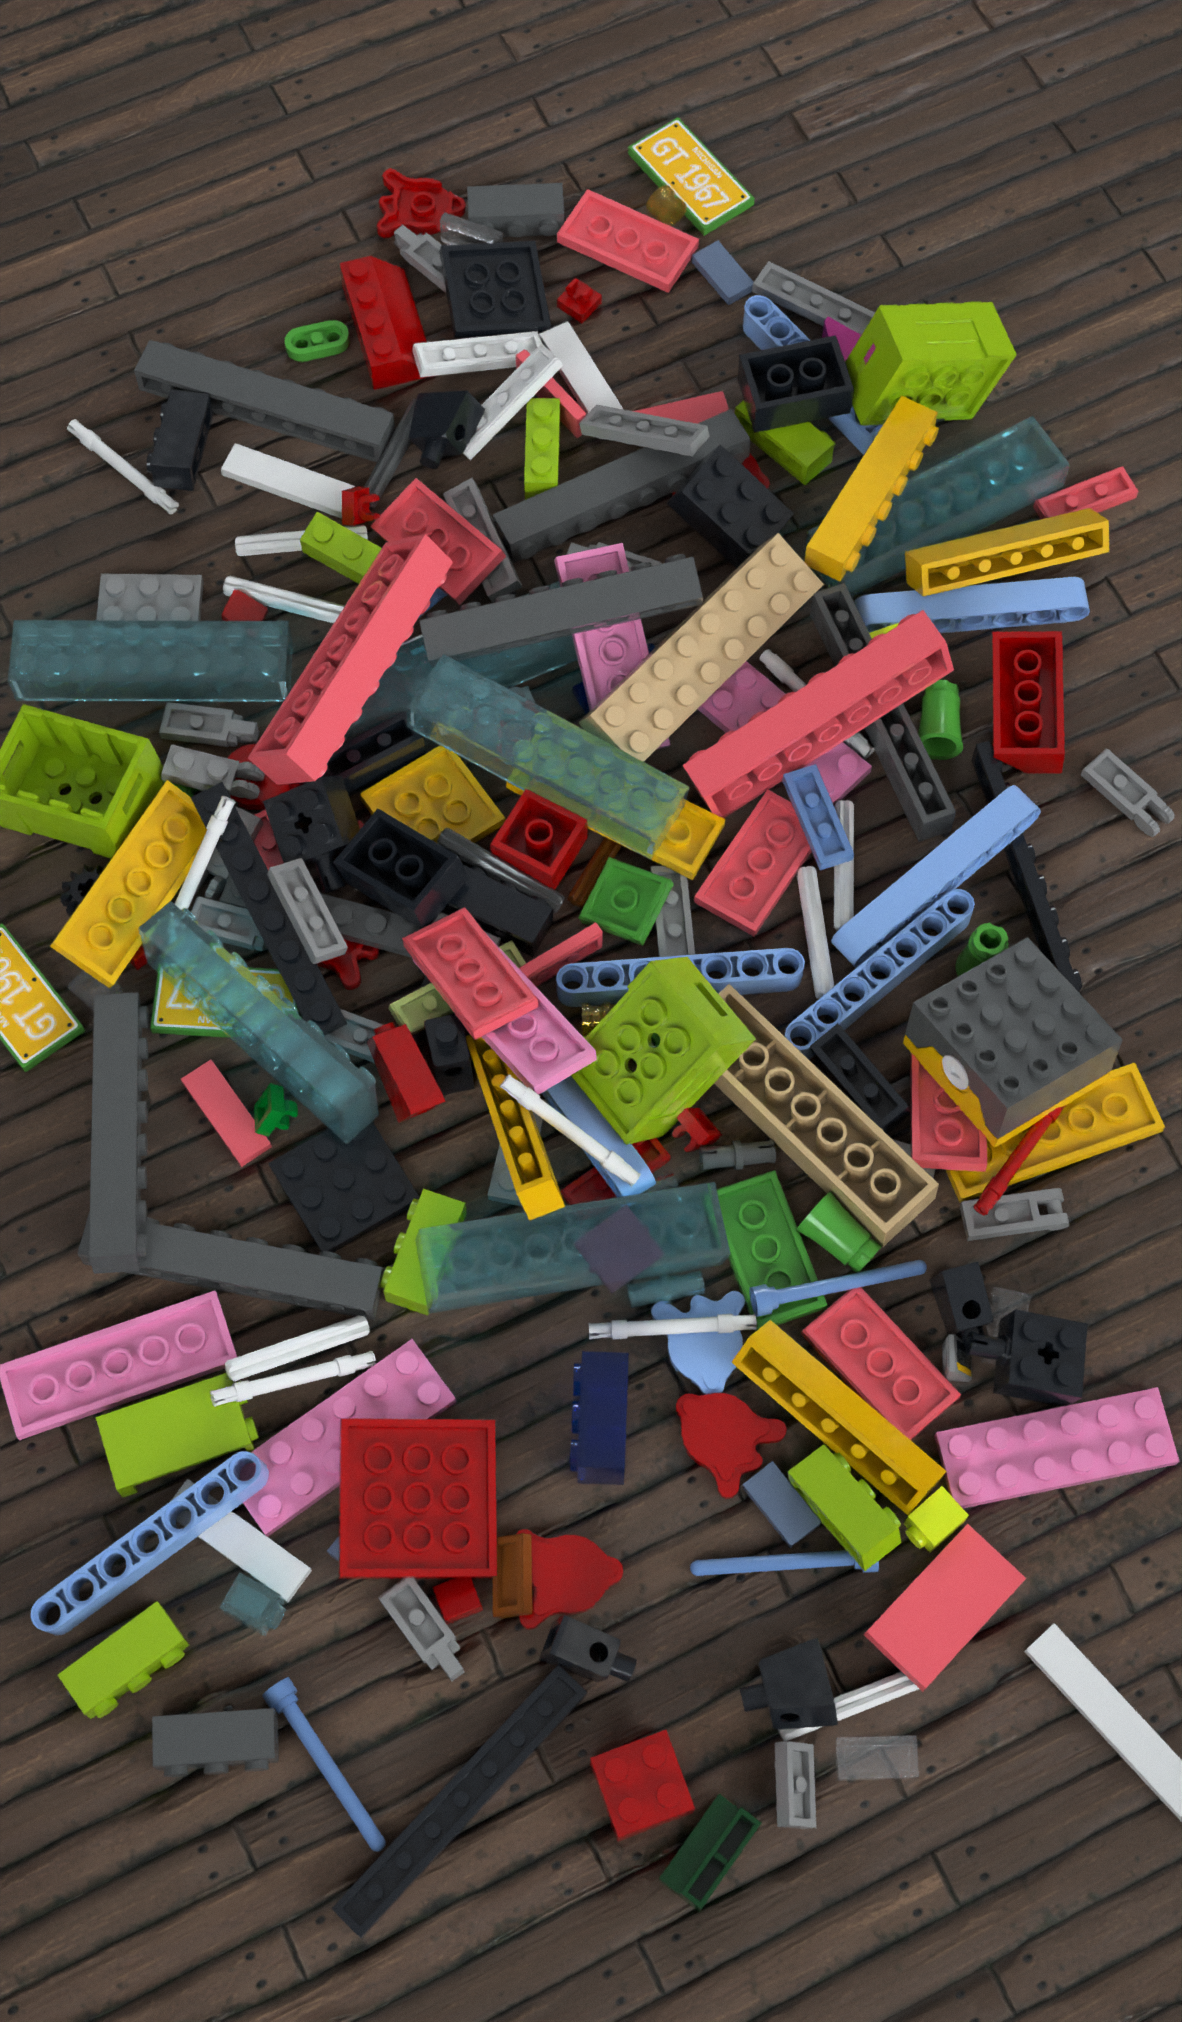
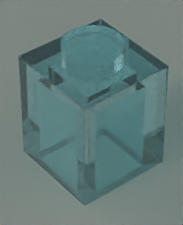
[219,1572,286,1636]

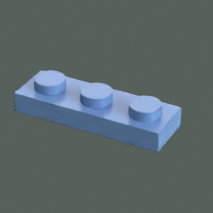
[782,764,854,870]

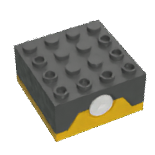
[903,937,1123,1148]

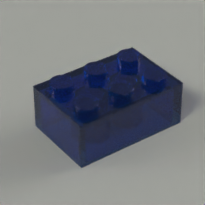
[570,1351,629,1485]

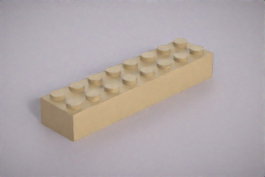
[578,533,824,772]
[714,984,939,1248]

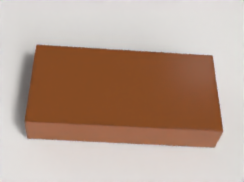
[492,1533,532,1619]

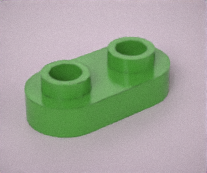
[285,320,350,362]

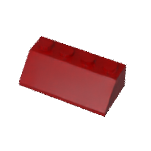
[339,256,432,390]
[992,631,1065,773]

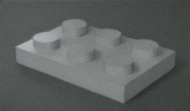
[95,574,204,641]

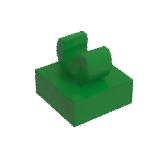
[254,1083,298,1137]

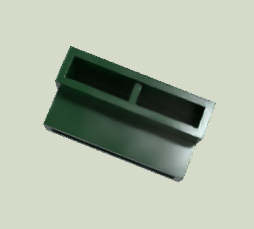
[658,1794,761,1912]

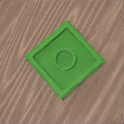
[578,857,674,946]

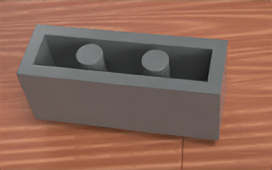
[467,183,564,239]
[152,1708,279,1777]

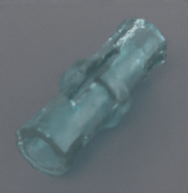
[627,1270,705,1308]

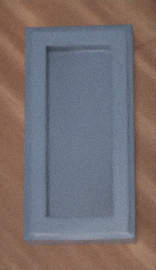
[692,241,754,305]
[742,1461,821,1548]

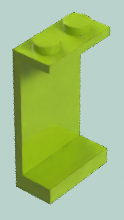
[96,1373,259,1498]

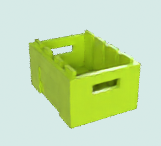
[845,301,1017,426]
[0,704,164,859]
[571,957,756,1145]

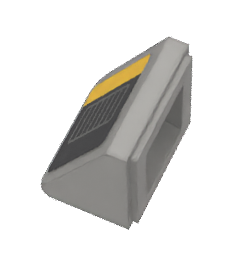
[942,1334,972,1382]

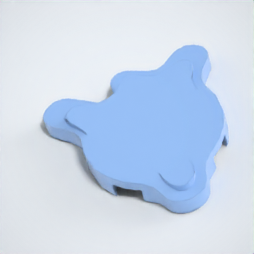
[651,1291,745,1395]

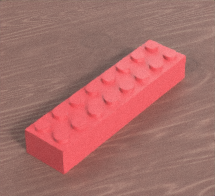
[248,534,453,785]
[683,610,954,818]

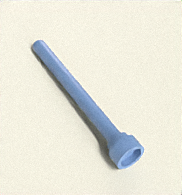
[749,1260,927,1317]
[690,1550,879,1576]
[262,1677,385,1852]

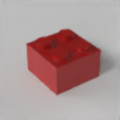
[490,789,588,890]
[590,1730,695,1842]

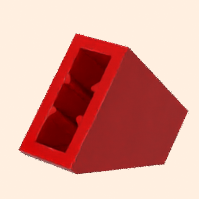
[367,1022,446,1123]

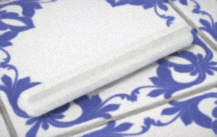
[235,525,368,556]
[223,576,345,623]
[834,800,854,930]
[797,866,834,999]
[225,1315,370,1381]
[778,1672,919,1741]

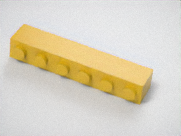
[804,396,939,582]
[905,508,1109,597]
[465,1035,565,1221]
[731,1320,947,1516]

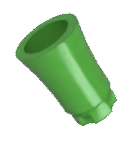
[918,680,963,760]
[956,923,1008,977]
[796,1191,881,1273]

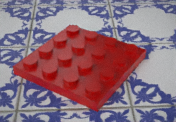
[338,1418,497,1578]

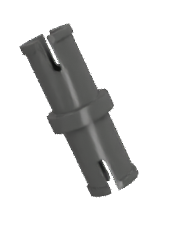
[699,1139,776,1171]

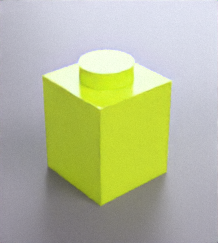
[904,1486,969,1553]

